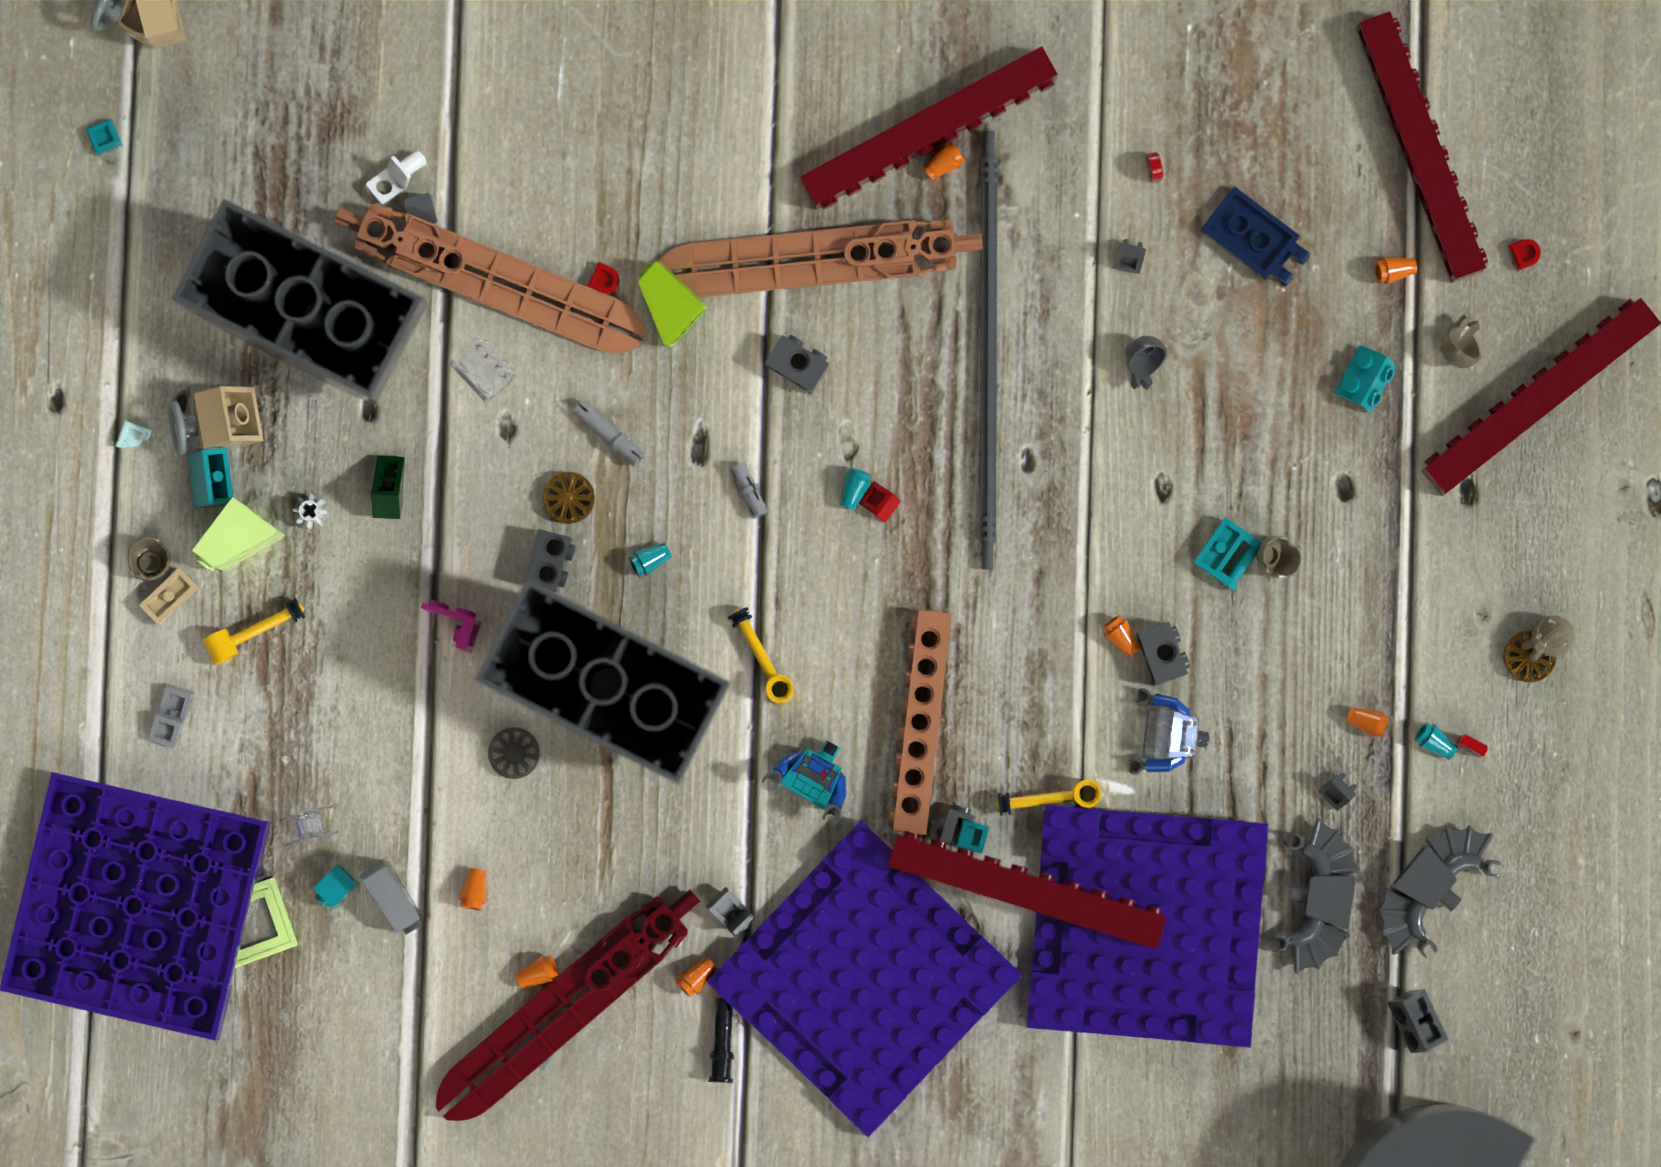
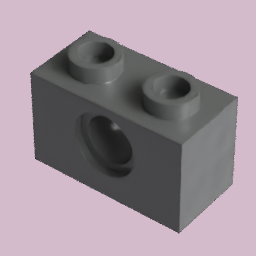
[765,335,829,394]
[1136,622,1190,686]

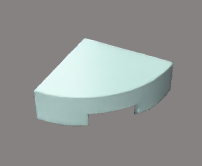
[115,421,152,449]

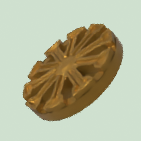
[543,472,595,524]
[1503,630,1556,682]

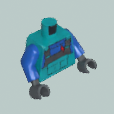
[762,740,847,824]

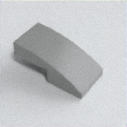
[148,684,194,749]

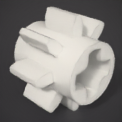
[293,494,329,529]

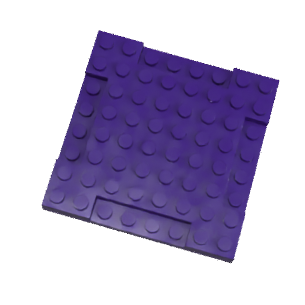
[0,772,271,1041]
[1027,805,1269,1048]
[707,821,1022,1138]

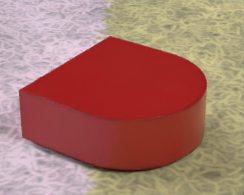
[1146,152,1163,183]
[1508,239,1541,271]
[587,262,620,295]

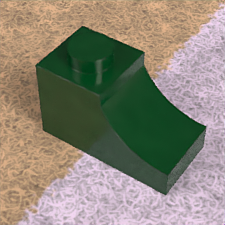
[371,456,405,519]

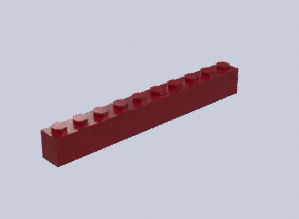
[1356,11,1488,283]
[800,46,1058,210]
[1421,298,1661,496]
[888,831,1167,949]

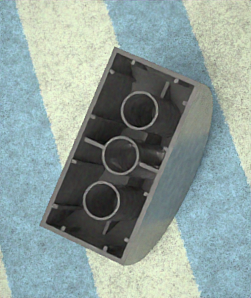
[171,198,428,404]
[475,579,731,784]
[1340,1103,1535,1167]

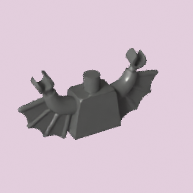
[1268,818,1360,974]
[1378,825,1503,958]

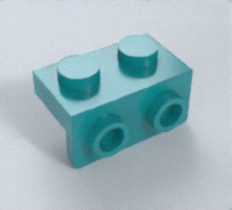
[1334,345,1396,413]

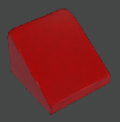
[858,481,901,522]

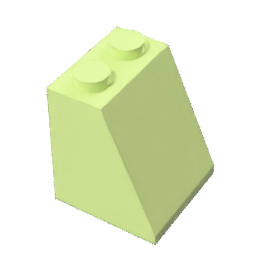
[192,497,285,571]

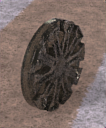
[488,727,540,779]

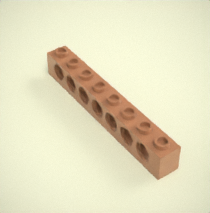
[888,610,952,835]

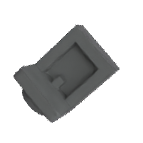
[936,805,976,844]
[706,887,754,936]

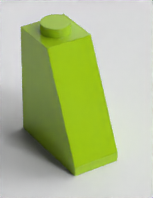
[638,261,709,347]

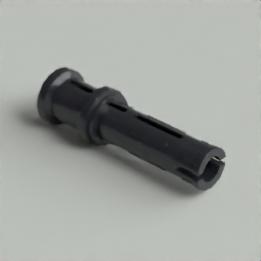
[708,998,735,1083]

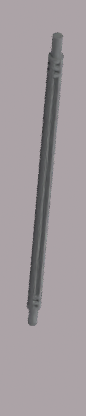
[980,131,998,570]

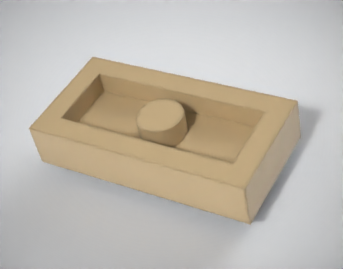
[139,567,200,626]

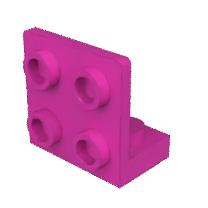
[421,600,481,653]

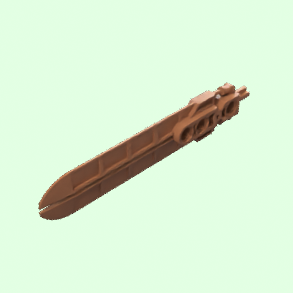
[334,203,646,353]
[658,219,983,298]

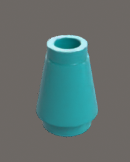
[839,467,872,510]
[629,542,672,577]
[1415,722,1458,760]

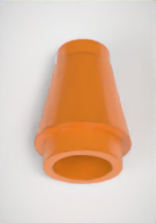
[923,142,965,180]
[1374,257,1417,284]
[1102,615,1141,657]
[1346,707,1390,738]
[458,868,486,911]
[516,955,559,989]
[675,957,717,997]

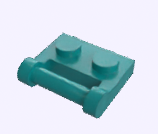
[1193,517,1262,591]

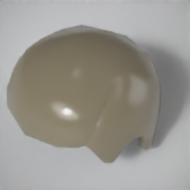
[1257,536,1301,578]
[127,537,170,581]

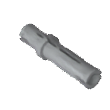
[572,400,645,467]

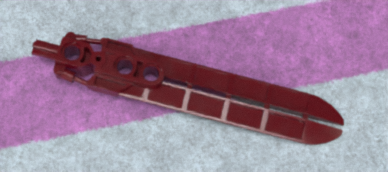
[435,889,701,1121]

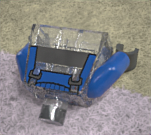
[1129,688,1210,774]

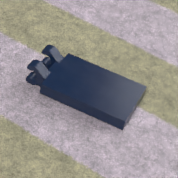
[1200,186,1310,287]

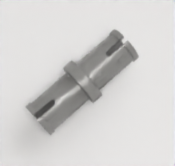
[729,462,769,519]

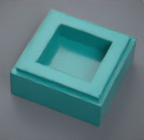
[86,119,123,156]
[955,819,989,853]

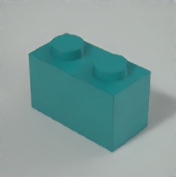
[188,448,233,509]

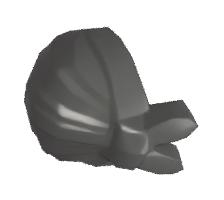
[1125,335,1167,390]

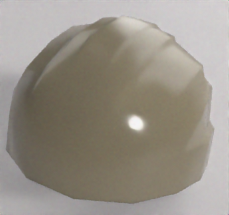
[1440,315,1481,368]
[1521,615,1575,662]

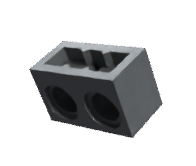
[524,529,576,593]
[1387,989,1449,1053]

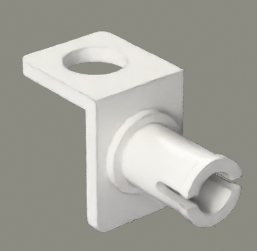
[365,150,427,205]

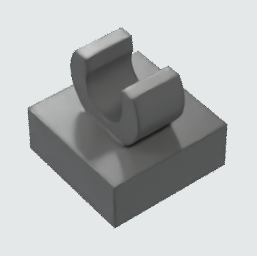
[1113,239,1146,274]
[1318,773,1356,811]

